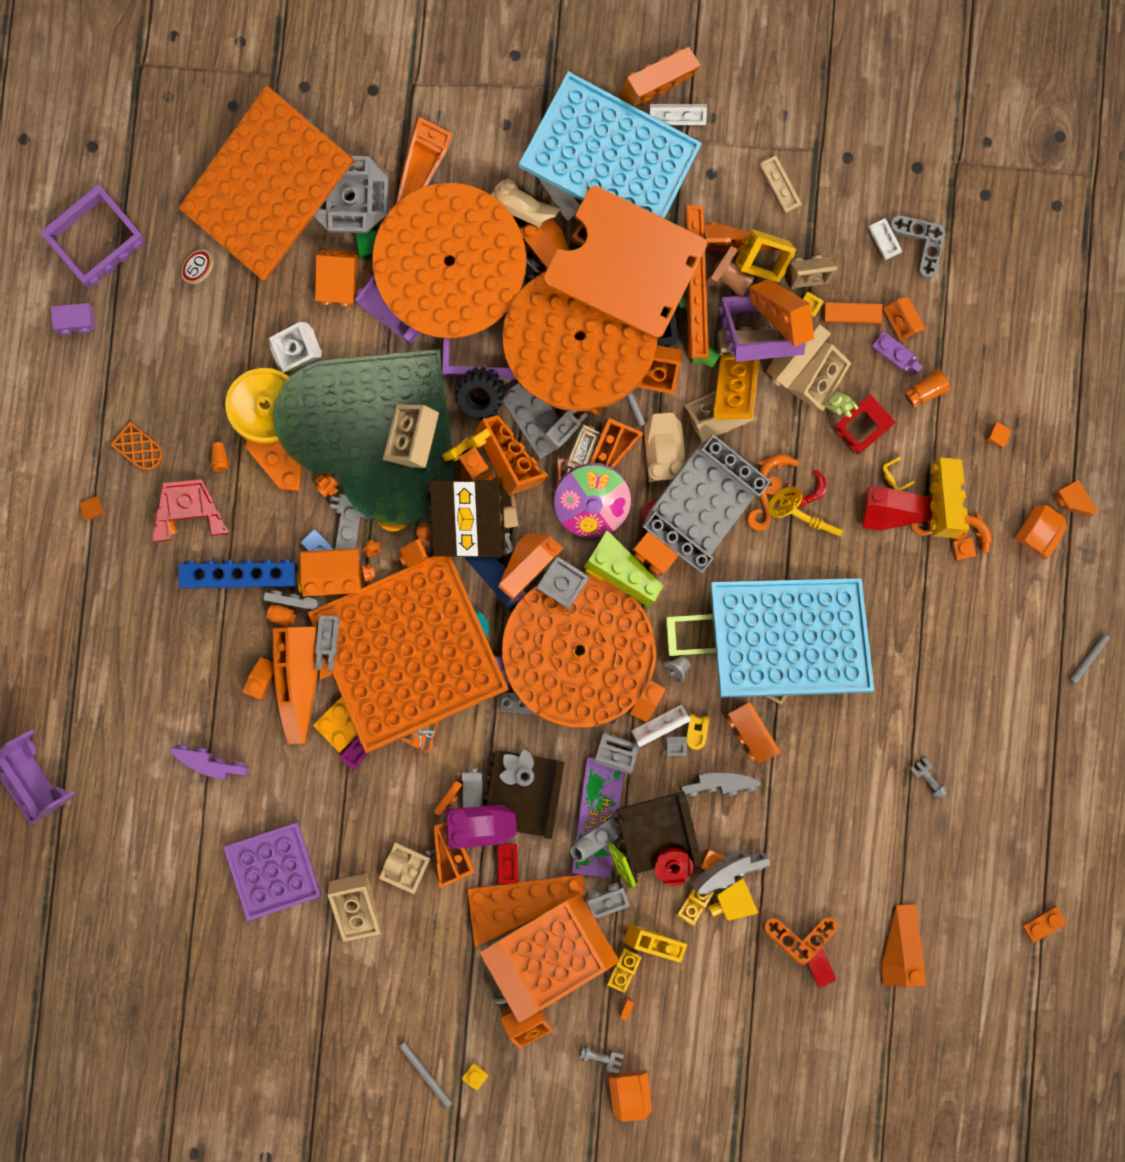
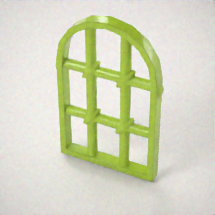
[607,841,636,889]

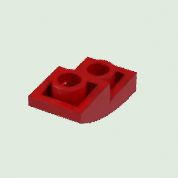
[801,942,836,989]

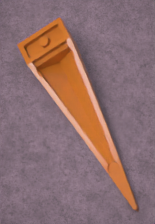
[396,117,452,204]

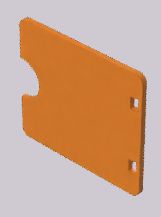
[544,186,707,338]

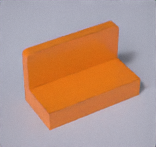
[883,296,926,342]

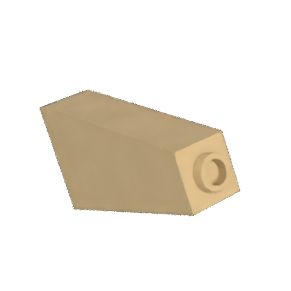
[767,319,831,388]

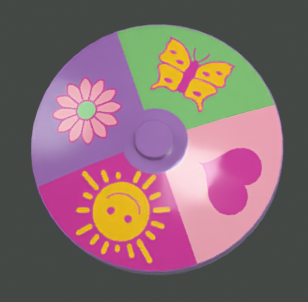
[554,463,631,538]

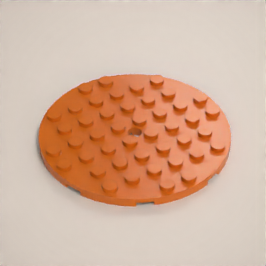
[373,183,526,338]
[503,271,658,411]
[502,574,656,728]

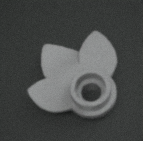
[500,750,534,786]

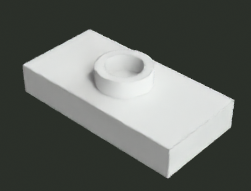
[868,218,902,261]

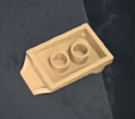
[491,179,561,227]
[644,413,685,483]

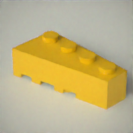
[930,457,969,538]

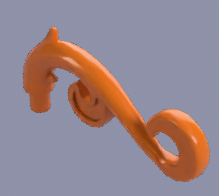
[747,454,799,531]
[910,512,992,553]

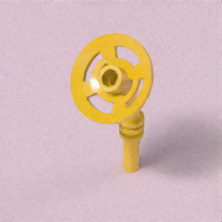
[768,486,843,537]

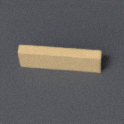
[759,155,802,215]

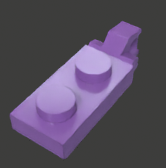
[871,331,923,374]

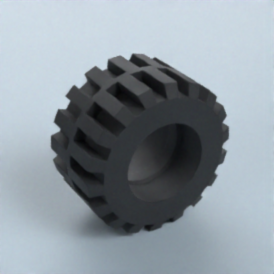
[455,367,505,420]

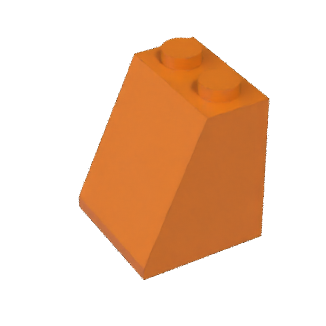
[315,249,360,306]

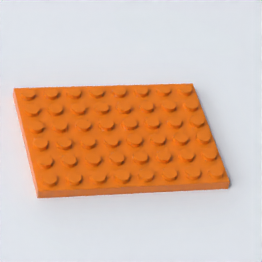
[179,85,355,281]

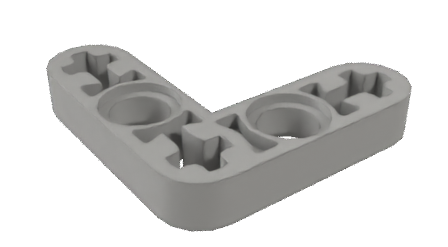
[890,216,945,279]

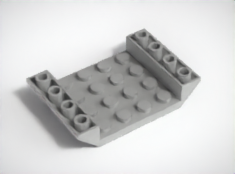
[643,434,771,573]

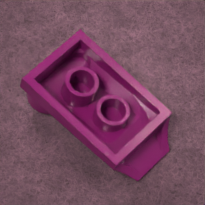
[445,805,517,849]

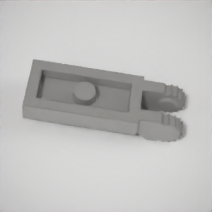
[543,411,588,450]
[263,590,320,610]
[316,615,340,671]

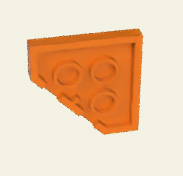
[246,433,305,491]

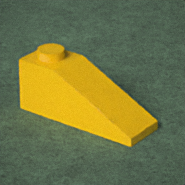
[623,924,687,963]

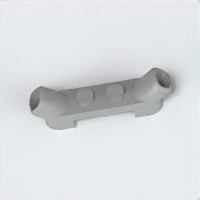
[569,801,643,862]

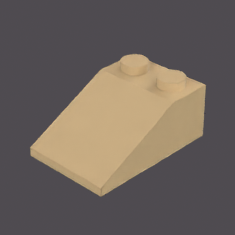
[787,255,837,289]
[327,873,381,942]

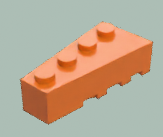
[618,47,701,107]
[749,279,814,347]
[474,415,548,496]

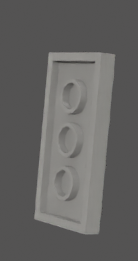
[503,383,572,460]

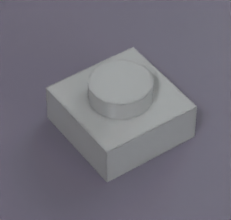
[667,737,687,756]

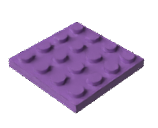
[224,822,322,921]

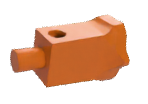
[459,447,494,480]

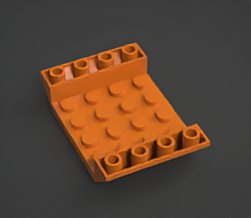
[479,893,620,1023]

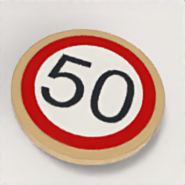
[181,249,214,284]

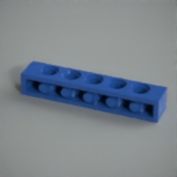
[179,559,297,589]

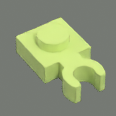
[825,391,858,417]

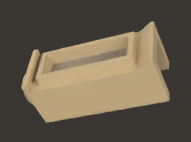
[562,425,601,471]

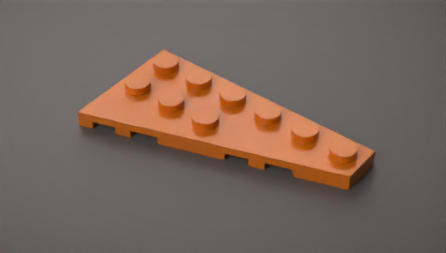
[468,874,585,947]

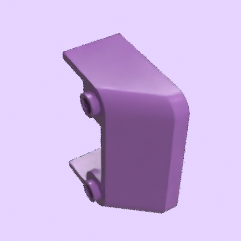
[0,729,75,824]

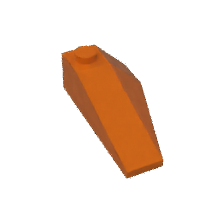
[520,218,570,271]
[881,904,926,987]

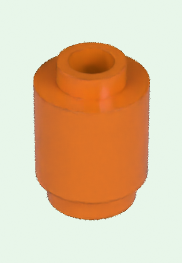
[266,604,297,628]

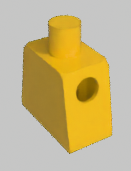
[708,877,758,921]

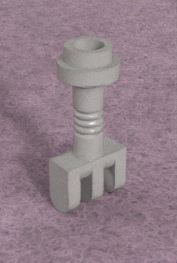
[909,756,948,799]
[579,1045,624,1074]

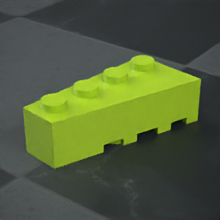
[584,531,663,607]

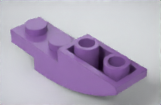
[170,744,250,780]

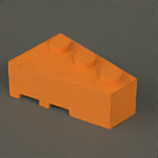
[588,418,643,468]
[434,821,476,888]

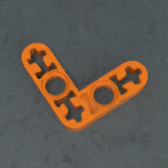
[764,917,838,965]

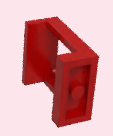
[833,394,896,455]

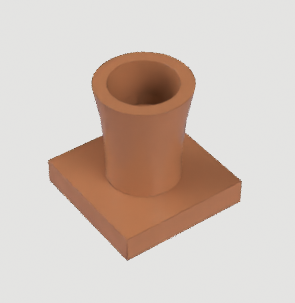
[706,246,755,296]

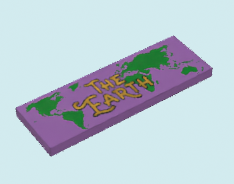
[572,757,624,878]

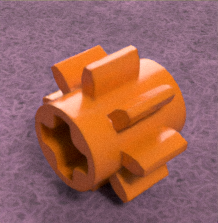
[315,474,339,497]

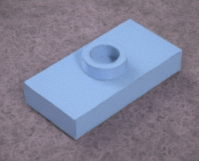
[301,529,334,551]

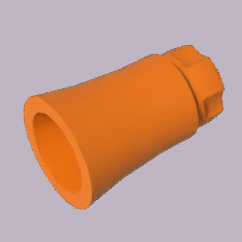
[905,368,951,407]

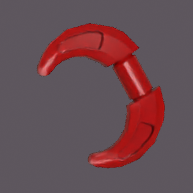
[786,470,827,507]

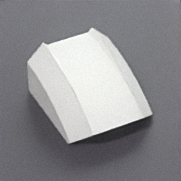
[269,322,322,373]

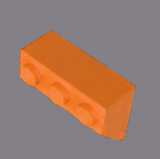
[300,548,363,596]
[726,702,781,764]

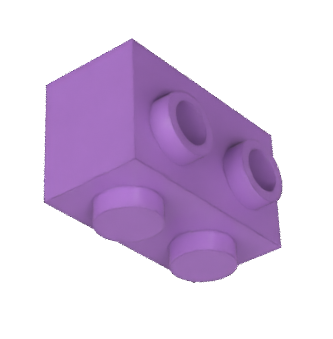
[51,303,96,335]

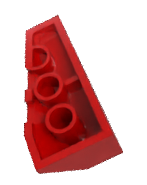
[862,486,932,531]

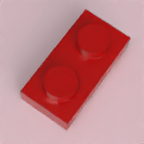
[498,844,518,884]

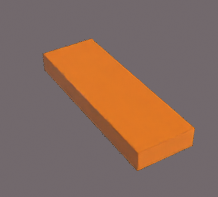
[824,303,882,324]

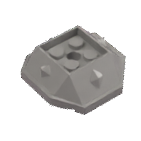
[314,156,389,233]

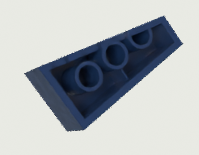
[464,557,526,612]

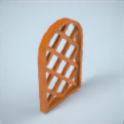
[111,422,163,470]

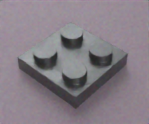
[536,556,589,610]

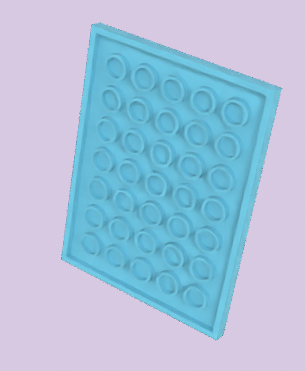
[518,71,702,218]
[710,578,874,698]

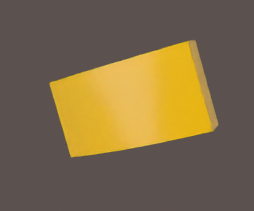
[676,888,715,926]
[607,948,642,994]

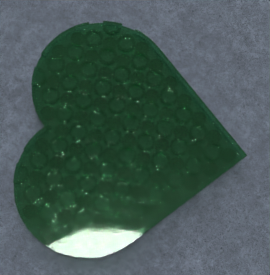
[273,349,454,525]

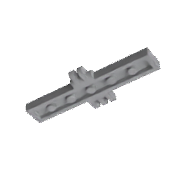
[329,448,377,549]

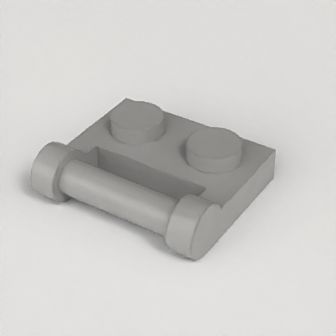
[594,731,639,774]

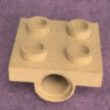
[379,842,431,894]

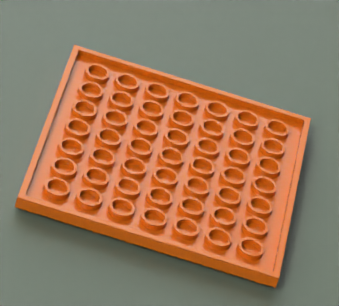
[308,556,509,753]

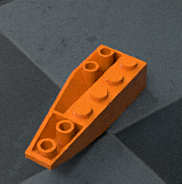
[273,627,318,744]

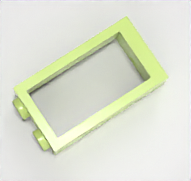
[666,614,716,656]

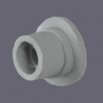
[663,655,691,683]

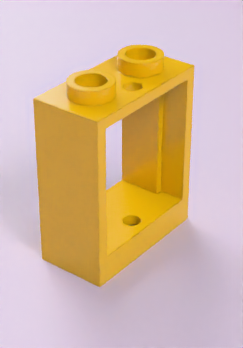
[735,229,796,283]

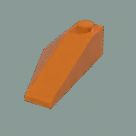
[704,222,779,252]
[498,533,564,600]

